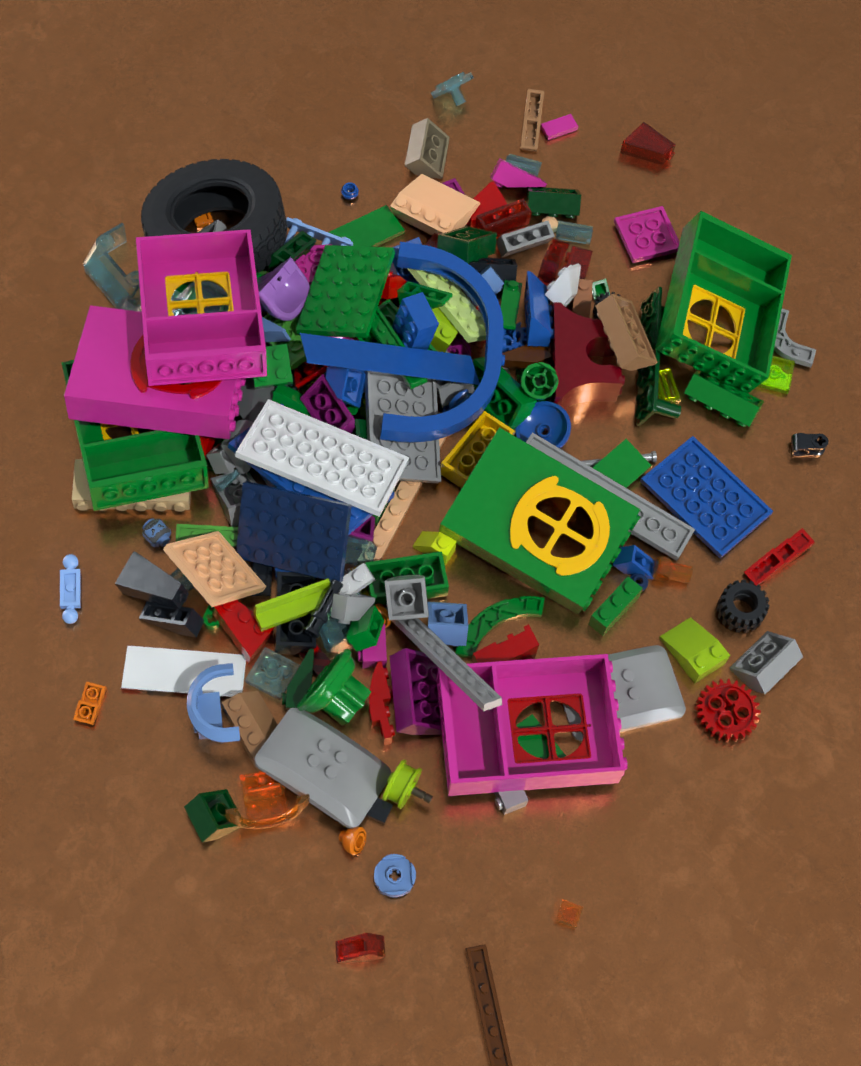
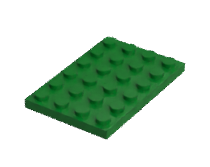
[296,245,395,338]

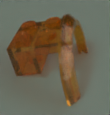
[225,771,310,829]

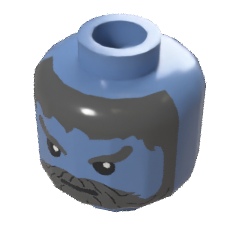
[142,519,171,547]

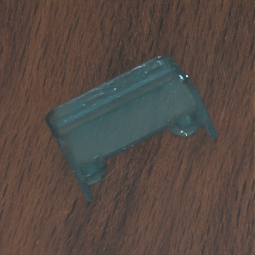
[83,223,141,310]

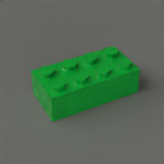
[365,551,449,606]

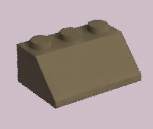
[405,118,450,179]

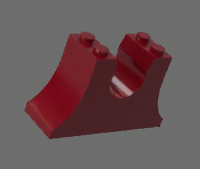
[550,302,625,410]

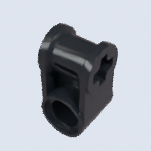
[791,433,829,457]

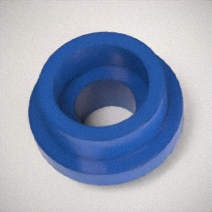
[341,182,359,199]

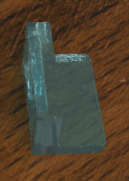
[506,154,542,177]
[555,221,593,245]
[345,537,377,566]

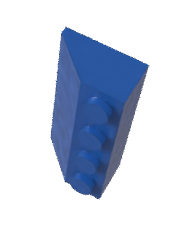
[524,271,554,347]

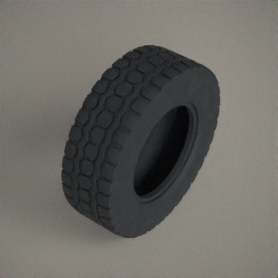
[141,159,287,287]

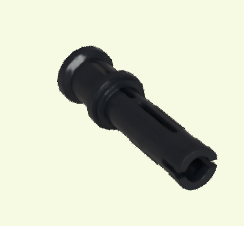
[303,579,343,638]

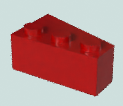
[213,600,274,664]

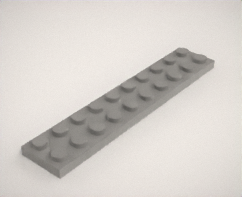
[526,432,695,561]

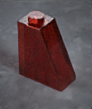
[620,122,676,165]

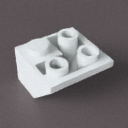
[545,263,581,307]

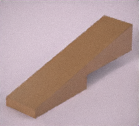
[520,89,544,152]

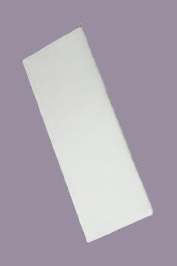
[121,645,246,697]

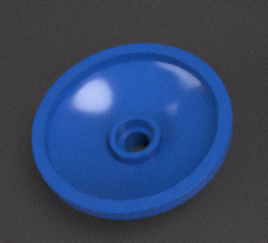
[515,401,571,448]

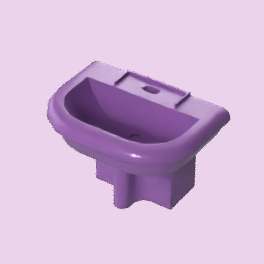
[257,257,310,321]

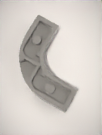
[774,308,816,368]

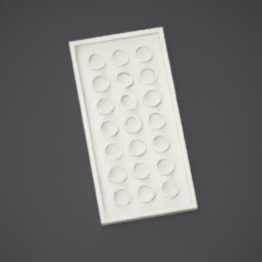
[235,399,409,517]

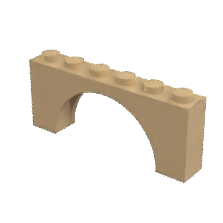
[72,459,191,511]

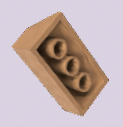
[595,294,658,371]
[221,691,278,778]

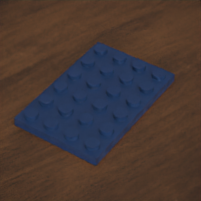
[236,481,352,582]

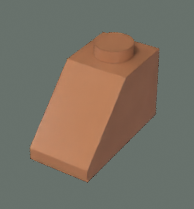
[571,279,592,318]

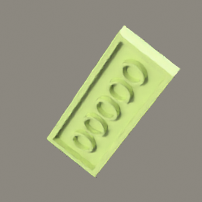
[407,268,486,343]

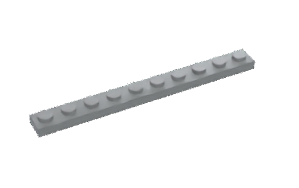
[385,607,502,711]

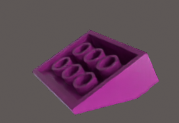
[389,648,442,735]

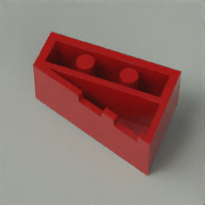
[472,624,539,663]

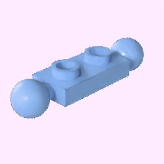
[60,554,81,624]

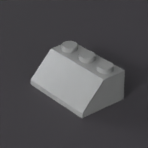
[730,631,803,694]

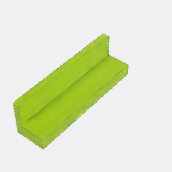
[254,579,330,632]

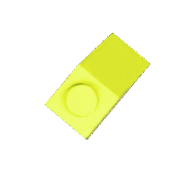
[413,531,457,566]

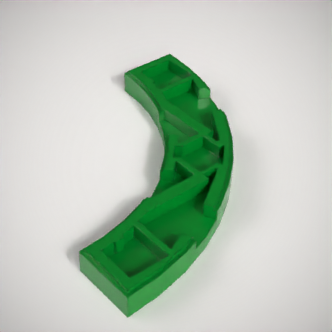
[455,596,545,659]

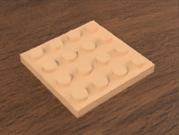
[163,531,267,607]

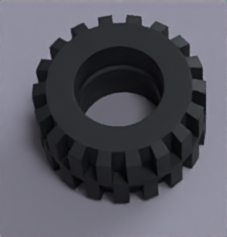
[716,580,770,633]

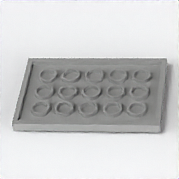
[365,371,441,484]

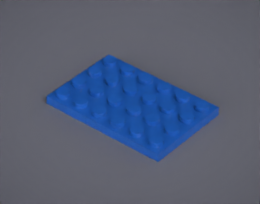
[640,436,773,559]

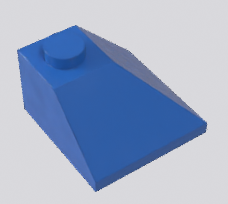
[326,366,366,408]

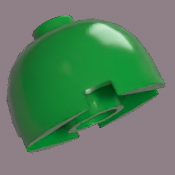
[521,362,558,400]

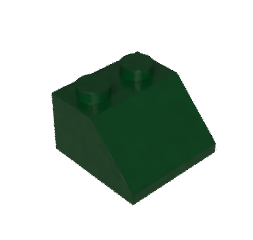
[184,789,245,843]

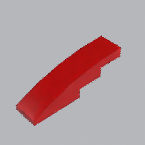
[744,528,815,586]

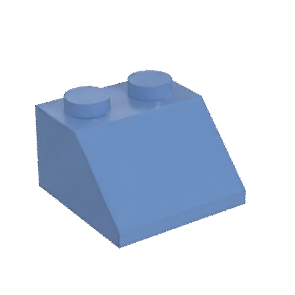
[428,602,468,646]

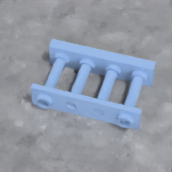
[284,217,353,246]

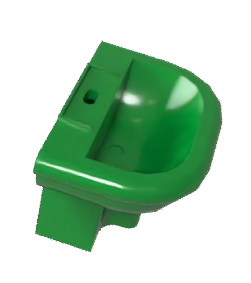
[297,649,372,726]

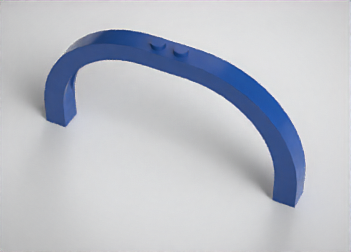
[380,242,506,442]

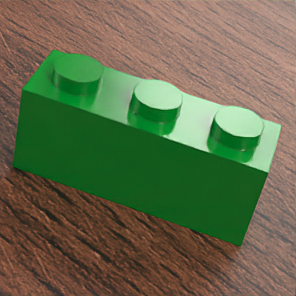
[588,576,643,636]

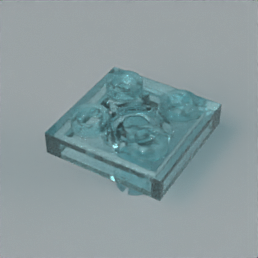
[431,72,474,106]
[245,647,300,700]

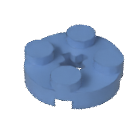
[374,854,416,897]

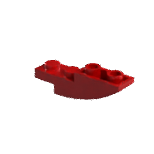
[369,661,395,745]

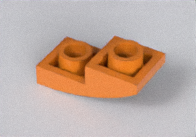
[73,682,107,725]

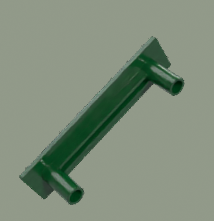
[635,286,681,427]

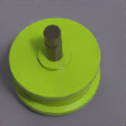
[382,759,433,809]

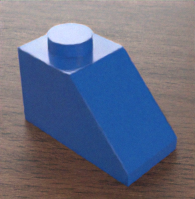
[613,545,656,579]

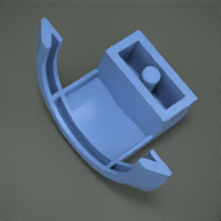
[187,663,240,742]

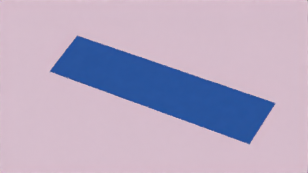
[300,333,480,385]

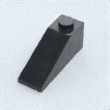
[139,601,205,637]

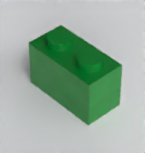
[346,605,385,652]

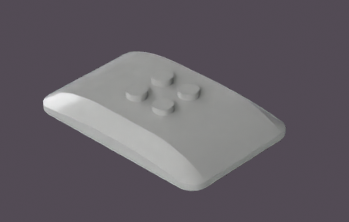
[562,645,686,741]
[254,708,391,829]

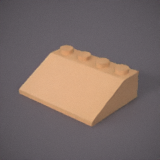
[390,174,480,238]

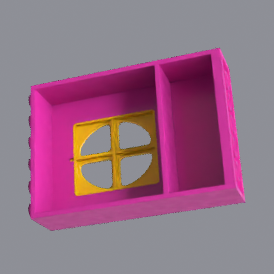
[136,229,267,386]

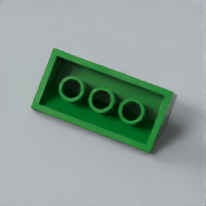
[473,357,537,430]
[684,370,765,427]

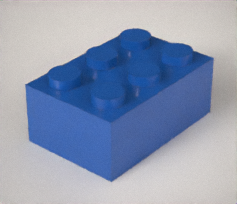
[392,292,439,350]

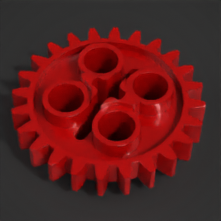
[695,679,761,742]

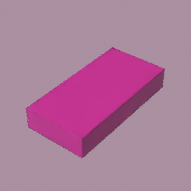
[540,114,578,140]

